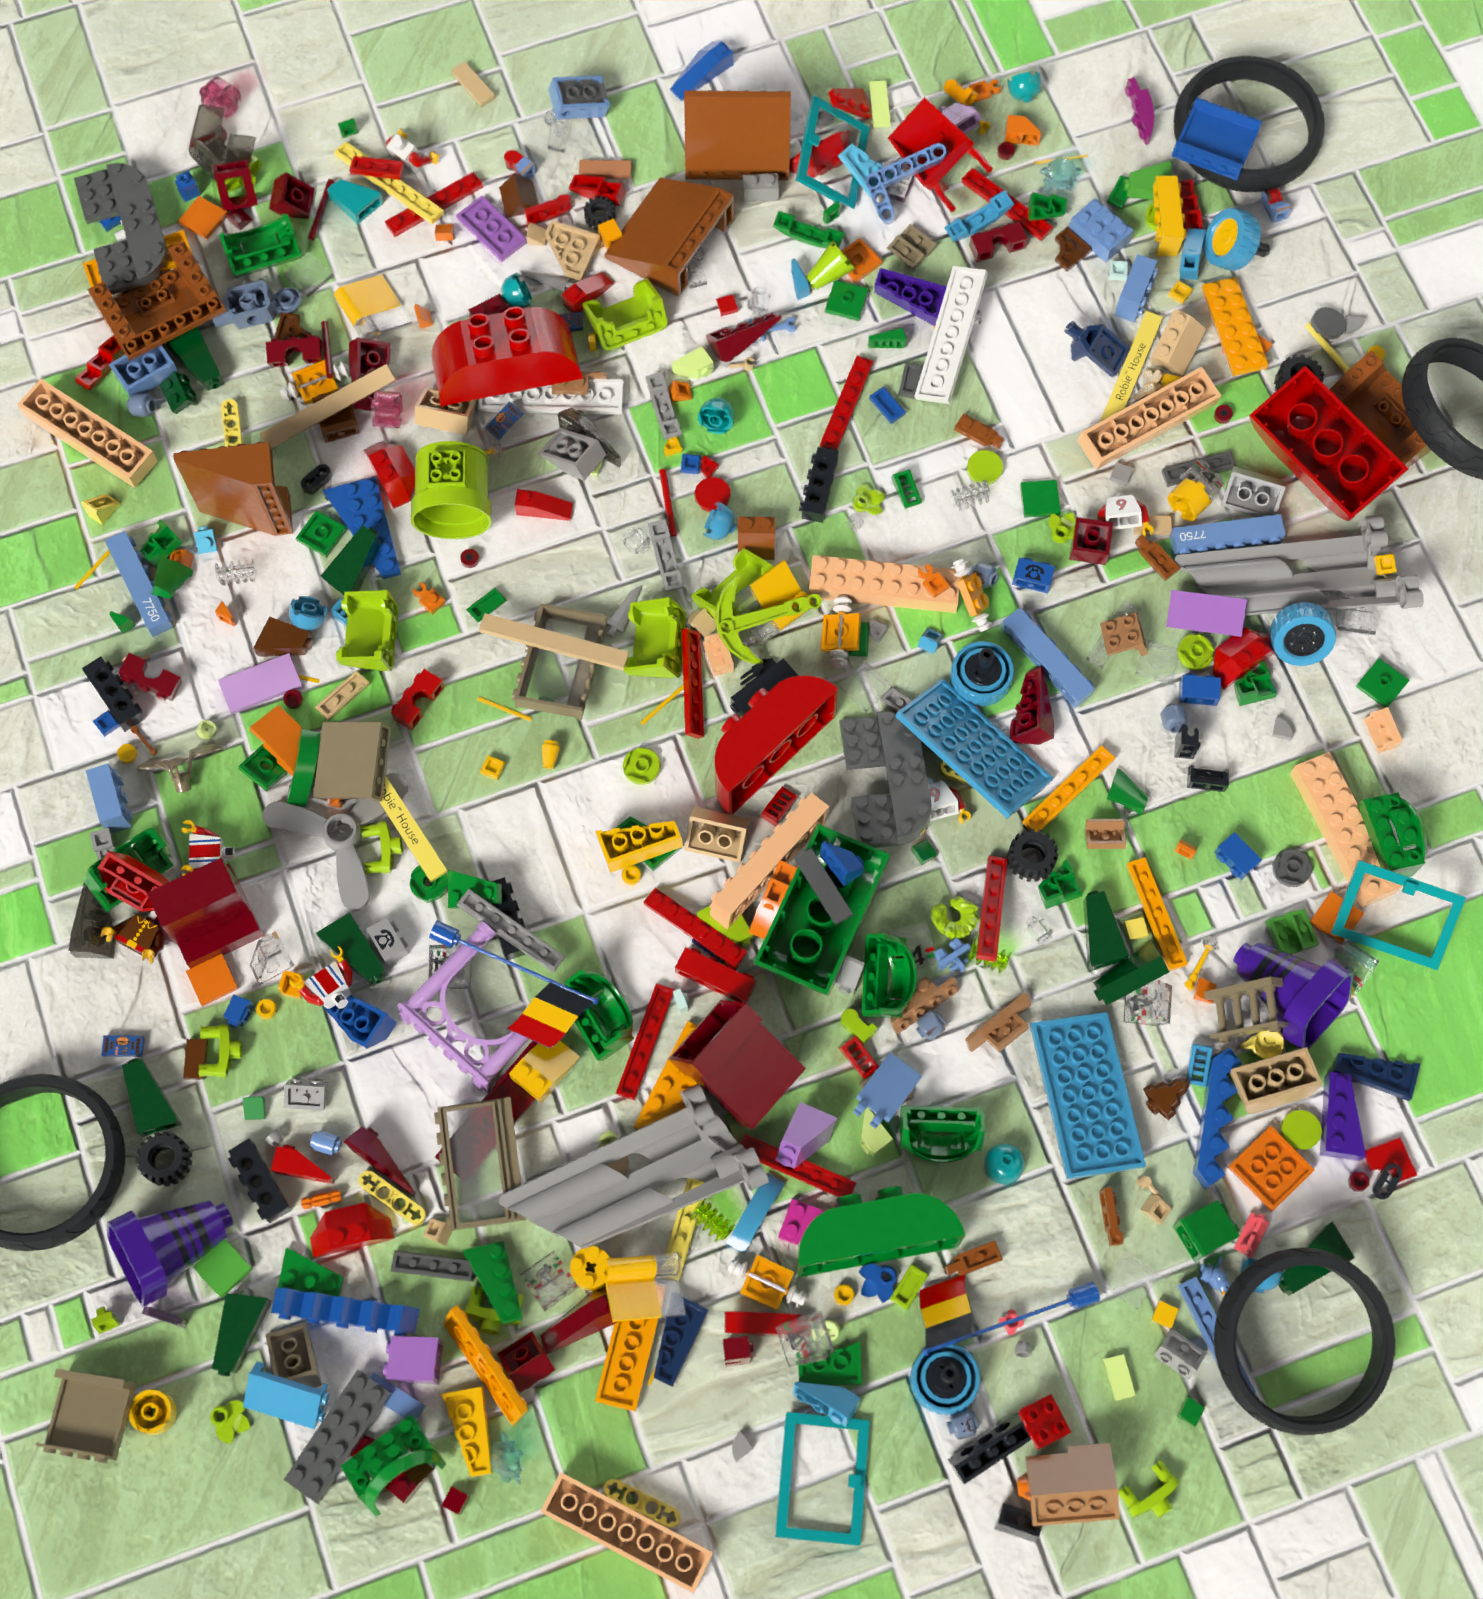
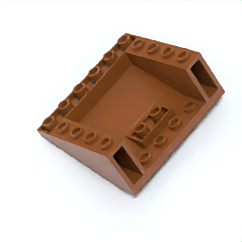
[684,90,791,180]
[604,177,734,297]
[87,241,226,361]
[1329,350,1431,468]
[173,441,293,536]

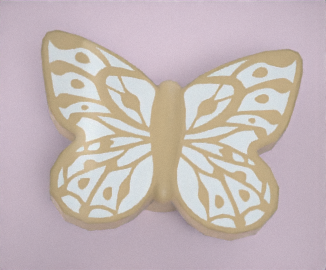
[1132,369,1162,400]

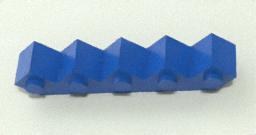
[1193,1047,1242,1190]
[271,1288,420,1336]

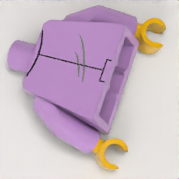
[939,103,990,135]

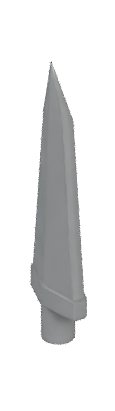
[519,270,574,292]
[607,586,642,638]

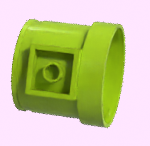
[411,441,492,539]

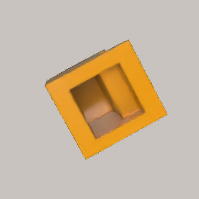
[944,79,979,106]

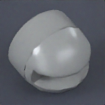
[265,1129,283,1147]
[1015,1340,1031,1358]

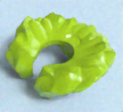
[931,896,979,939]

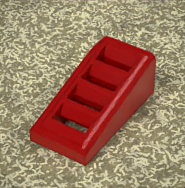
[761,786,798,827]
[838,1035,879,1079]

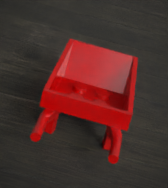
[888,97,993,212]

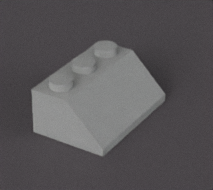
[1221,466,1286,517]

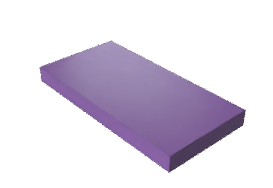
[456,195,527,262]
[1166,590,1247,637]

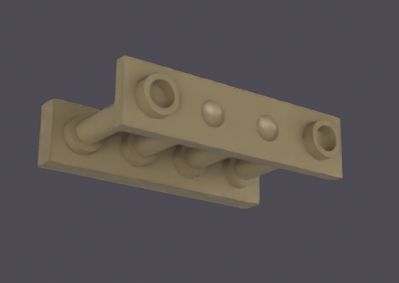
[1204,977,1289,1043]

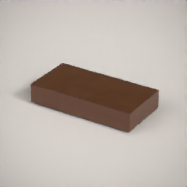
[183,1039,208,1080]

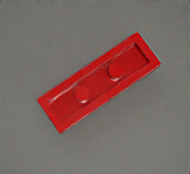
[349,156,405,180]

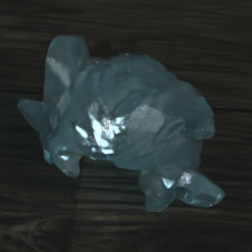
[1039,155,1083,191]
[491,1432,524,1485]

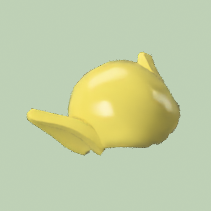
[1240,1030,1286,1060]

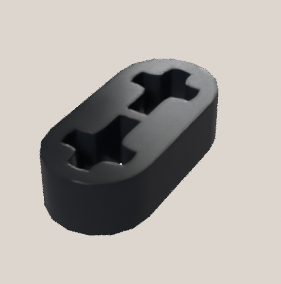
[301,464,332,494]
[1372,1163,1402,1200]

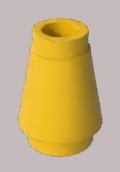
[542,740,560,769]

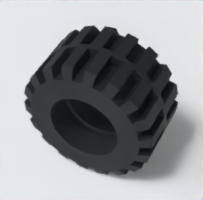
[1274,354,1324,391]
[1007,829,1058,882]
[136,1132,192,1186]

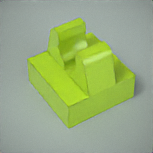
[91,1306,120,1334]

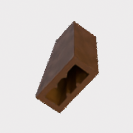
[253,616,314,657]

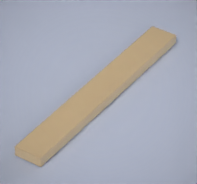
[259,364,396,449]
[479,613,629,671]

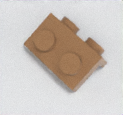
[1084,819,1126,849]

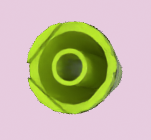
[806,241,856,290]

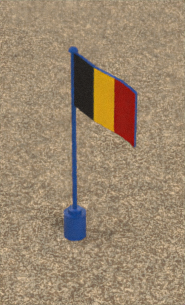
[429,920,599,1048]
[919,1275,1100,1355]

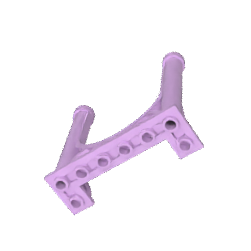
[397,921,529,1093]

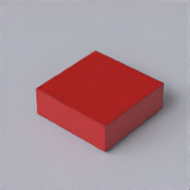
[716,294,738,317]

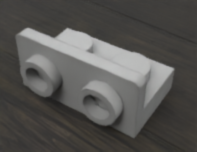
[284,1077,328,1111]
[1154,1328,1207,1380]

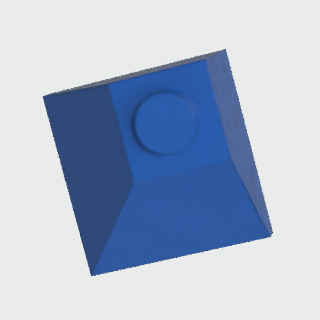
[820,842,864,886]

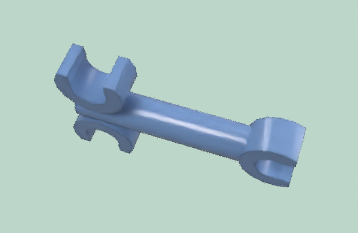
[749,317,796,343]

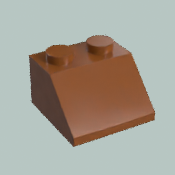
[738,517,775,560]

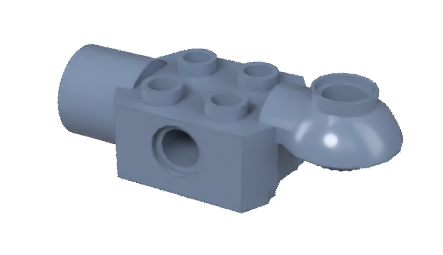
[212,280,301,330]

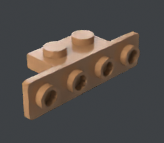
[552,371,607,395]
[890,977,960,1034]
[965,992,1031,1052]

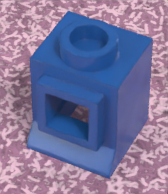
[175,170,201,202]
[223,994,255,1028]

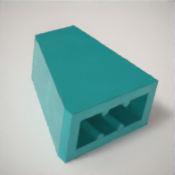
[327,179,384,224]

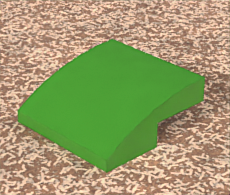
[1265,909,1319,955]
[193,1239,253,1298]

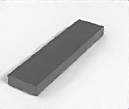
[1161,451,1237,487]
[794,848,853,925]
[391,1250,474,1282]

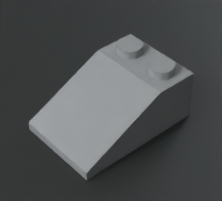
[538,428,606,481]

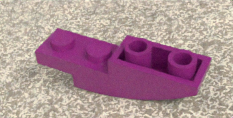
[1125,77,1154,145]

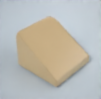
[527,223,546,246]
[1141,1194,1172,1225]
[423,1217,452,1245]

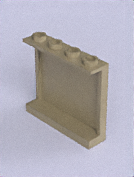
[313,722,391,802]
[35,1369,137,1463]

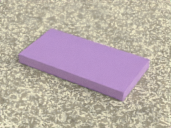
[218,653,302,715]

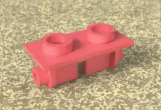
[1233,1213,1270,1258]

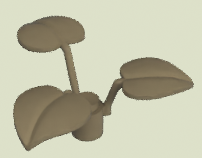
[137,744,224,793]

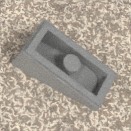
[880,687,912,714]

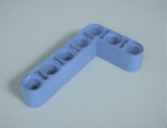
[865,143,948,224]

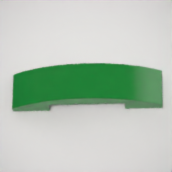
[773,211,845,248]
[286,729,320,807]

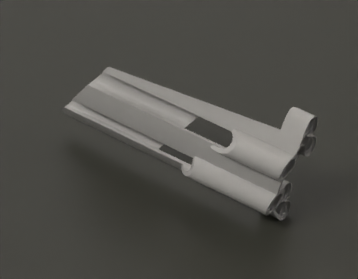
[1174,515,1424,616]
[498,1083,769,1249]

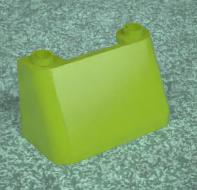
[582,279,667,351]
[691,548,773,630]
[336,590,398,671]
[624,597,686,679]

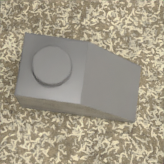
[836,956,865,994]

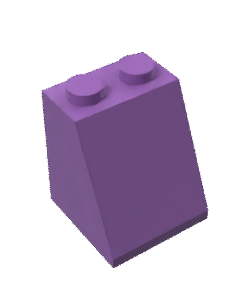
[776,1102,837,1168]
[383,1336,444,1385]

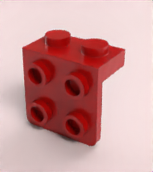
[1018,1394,1072,1449]

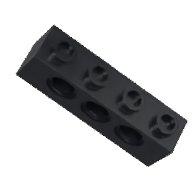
[799,447,839,523]
[82,656,144,732]
[491,877,526,960]
[228,1138,292,1223]
[947,1413,1032,1485]

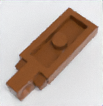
[954,413,1004,449]
[1135,535,1180,581]
[1099,1187,1123,1246]
[945,1240,1003,1276]

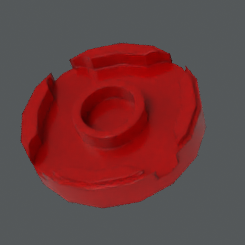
[694,477,731,512]

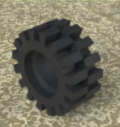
[584,196,616,230]

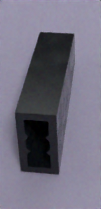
[730,658,799,717]

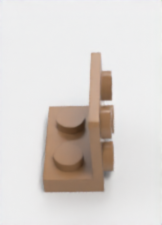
[1100,612,1148,656]

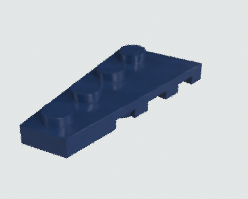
[1332,1053,1421,1101]
[654,1292,709,1387]

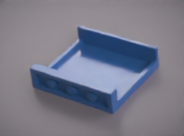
[1172,97,1262,180]

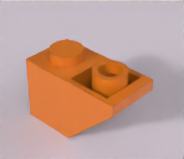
[1005,115,1041,146]

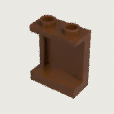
[312,389,360,443]

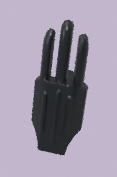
[740,658,776,685]

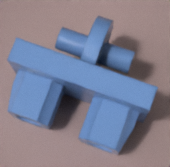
[934,938,971,973]

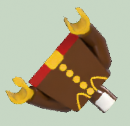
[101,910,164,963]

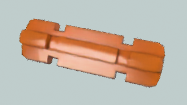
[301,1190,342,1210]

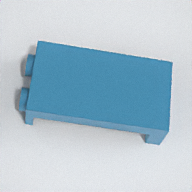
[243,1361,329,1429]

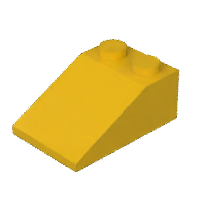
[509,1041,581,1104]

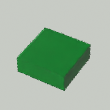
[337,118,358,138]
[823,201,841,225]

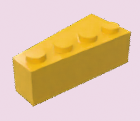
[1153,176,1186,256]
[595,821,683,873]

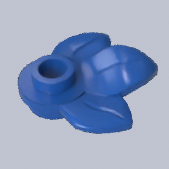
[859,1264,897,1303]

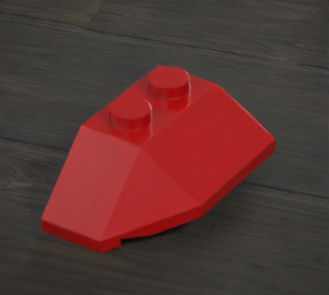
[789,130,850,178]
[363,442,415,509]
[1212,627,1275,690]
[98,851,169,912]
[310,1202,395,1258]

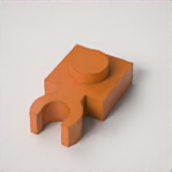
[969,79,1001,102]
[918,564,949,598]
[412,582,446,615]

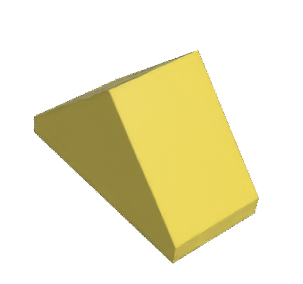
[82,494,120,525]

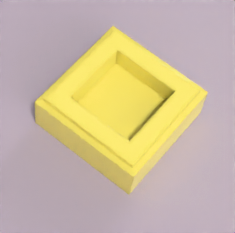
[1124,917,1149,941]

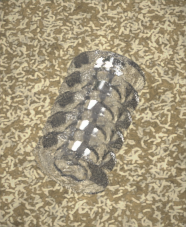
[949,480,990,511]
[215,558,256,586]

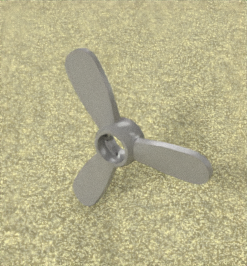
[262,773,408,911]

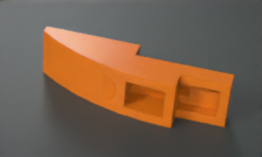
[749,860,797,939]

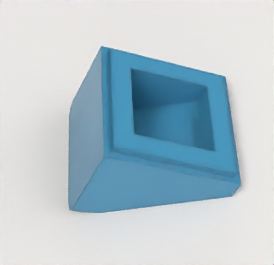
[918,627,944,654]

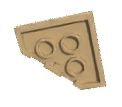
[545,220,601,281]

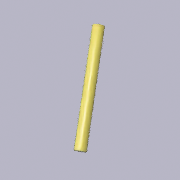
[1305,322,1350,374]

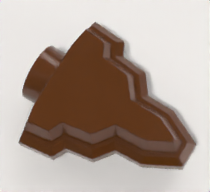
[1143,1077,1190,1121]

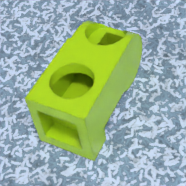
[841,1009,878,1045]

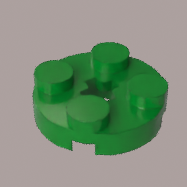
[410,865,448,903]

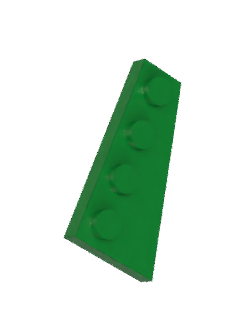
[463,1241,522,1324]

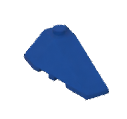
[670,41,734,101]
[322,995,397,1049]

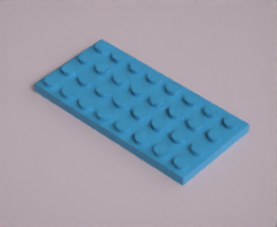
[895,679,1054,819]
[1030,1012,1146,1180]

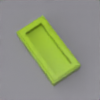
[890,1264,929,1310]

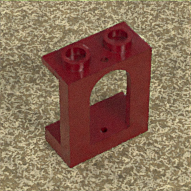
[213,159,258,211]

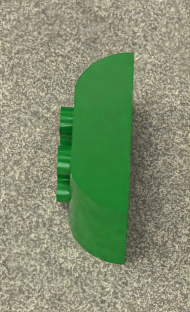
[754,824,890,996]
[797,1186,965,1278]

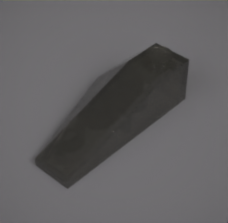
[558,407,621,468]
[68,883,116,959]

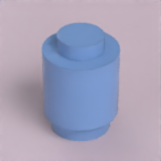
[310,1131,342,1156]

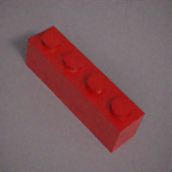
[675,947,756,1004]

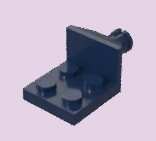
[1064,321,1131,377]

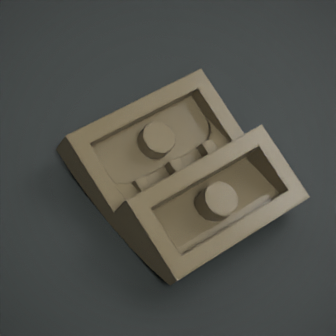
[887,224,937,270]

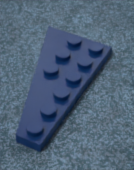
[322,477,401,580]

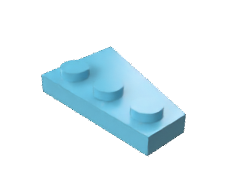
[838,144,895,197]

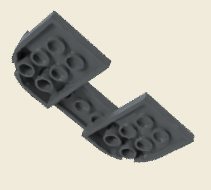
[74,163,168,295]
[839,711,932,848]

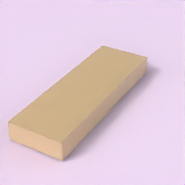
[451,61,495,107]
[315,670,370,722]

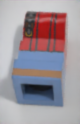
[504,150,536,179]
[1261,188,1291,223]

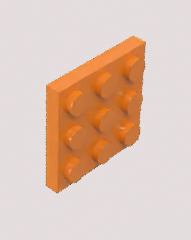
[1228,1126,1315,1212]

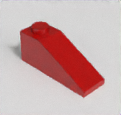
[562,272,614,313]
[514,489,573,521]
[271,1144,335,1184]

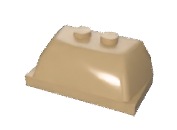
[1230,1047,1322,1114]

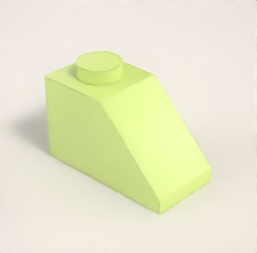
[671,346,713,379]
[860,1107,893,1157]

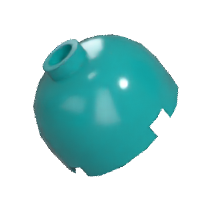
[1007,72,1042,103]
[500,272,533,308]
[698,398,735,434]
[984,1143,1025,1185]

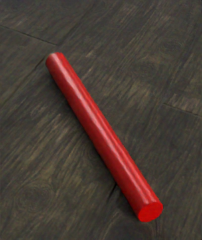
[659,469,677,537]

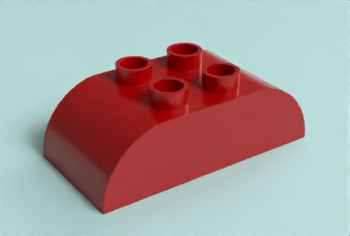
[432,307,583,406]
[1249,366,1408,521]
[714,675,838,815]

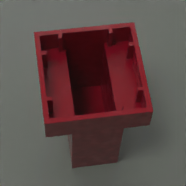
[147,858,264,969]
[668,1000,806,1129]

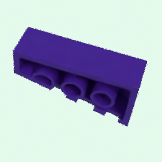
[874,268,947,326]
[1320,1072,1366,1161]

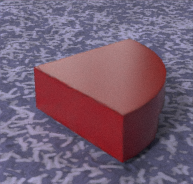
[701,455,719,478]

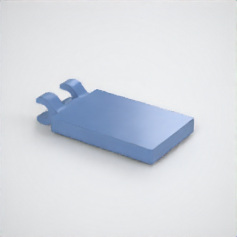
[853,1052,922,1129]

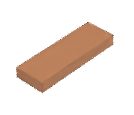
[579,160,631,179]

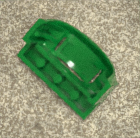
[219,214,302,279]
[1358,792,1428,877]
[83,828,174,913]
[861,933,917,1018]
[564,969,634,1061]
[900,1106,985,1163]
[340,1414,446,1516]

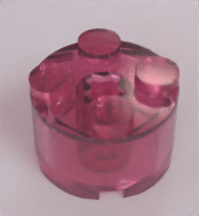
[199,76,241,118]
[371,391,403,428]

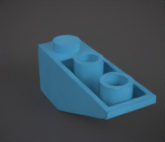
[1179,228,1206,280]
[793,1382,861,1427]

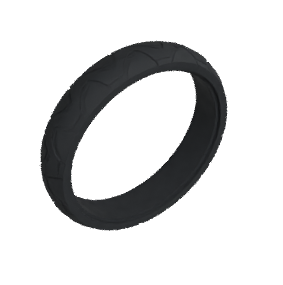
[1173,56,1325,192]
[1402,338,1483,480]
[0,1074,126,1251]
[1214,1248,1396,1435]

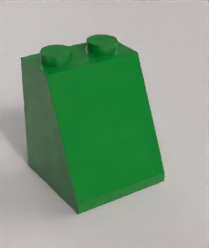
[1173,1200,1240,1263]

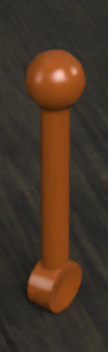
[131,726,157,755]

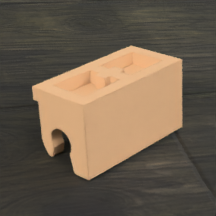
[703,633,734,677]
[1364,707,1403,753]

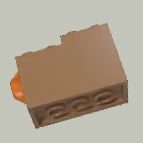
[1017,1443,1120,1526]

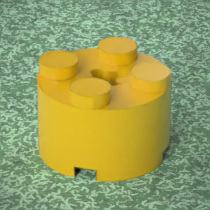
[1167,478,1212,522]
[570,1246,609,1291]
[128,1390,177,1435]

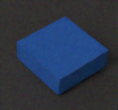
[681,454,701,474]
[93,710,120,737]

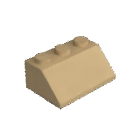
[1150,309,1206,377]
[415,387,478,435]
[684,807,750,863]

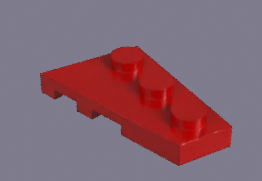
[828,88,872,120]

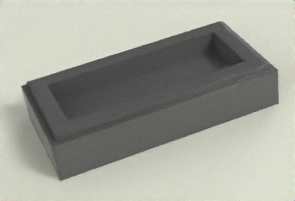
[898,362,923,400]

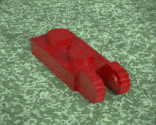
[524,194,572,225]

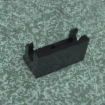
[1174,724,1201,759]
[1187,765,1229,792]
[994,1503,1042,1543]

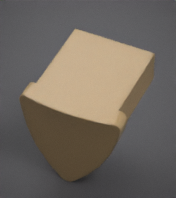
[688,608,716,638]

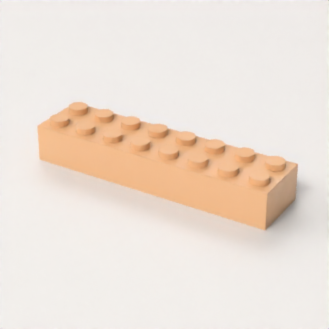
[1077,367,1221,470]
[17,379,158,488]
[809,555,960,613]
[1290,752,1402,908]
[710,793,830,930]
[540,1472,713,1593]

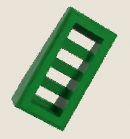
[868,328,907,349]
[891,469,922,509]

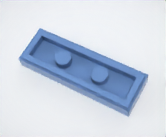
[370,1372,426,1420]

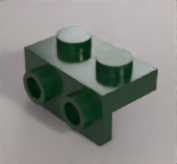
[160,371,199,414]

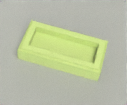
[1103,1354,1136,1401]

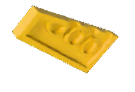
[441,1387,493,1477]

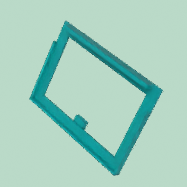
[796,95,870,210]
[1331,860,1466,971]
[775,1412,870,1546]

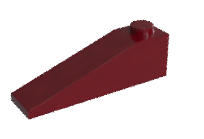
[705,312,782,362]
[349,337,391,411]
[1010,666,1054,745]
[344,1127,416,1197]
[540,1286,618,1355]
[351,1435,435,1504]

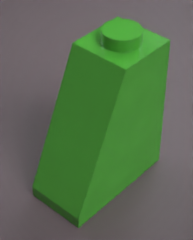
[1123,161,1171,200]

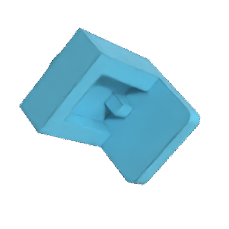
[194,525,218,554]

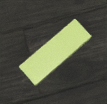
[869,80,891,128]

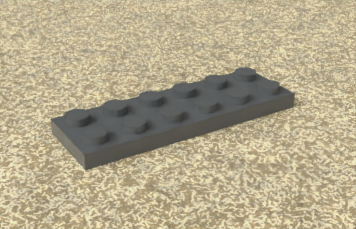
[283,1369,392,1504]

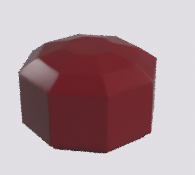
[1348,1171,1369,1192]

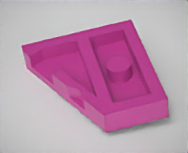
[778,1199,824,1245]

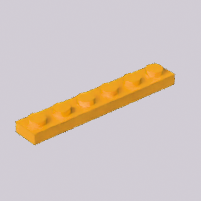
[1022,745,1115,832]
[1126,857,1188,972]

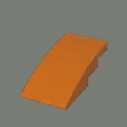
[250,705,318,779]

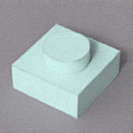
[1109,261,1127,281]
[673,989,690,1014]

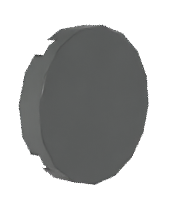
[1311,307,1347,339]
[1272,849,1312,887]

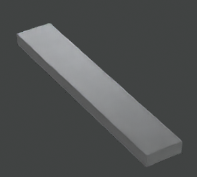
[457,889,565,974]

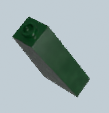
[165,327,225,391]
[321,525,381,596]
[1083,890,1129,972]
[316,913,388,985]
[1093,942,1169,1006]
[122,1058,182,1137]
[1278,1221,1355,1296]
[212,1293,271,1377]

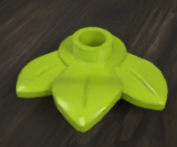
[852,484,885,515]
[1048,513,1075,543]
[210,1400,251,1444]

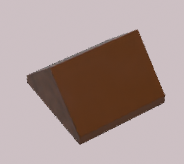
[499,174,539,218]

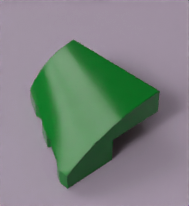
[1028,192,1067,221]
[140,519,183,567]
[152,556,193,599]
[1234,661,1276,706]
[1107,768,1148,815]
[1038,859,1082,909]

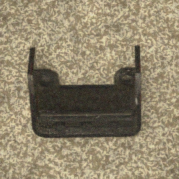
[189,104,256,181]

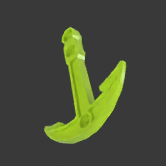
[715,575,822,664]

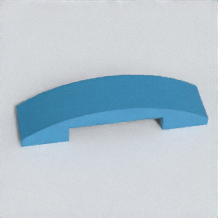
[944,190,1014,242]
[727,1173,785,1254]

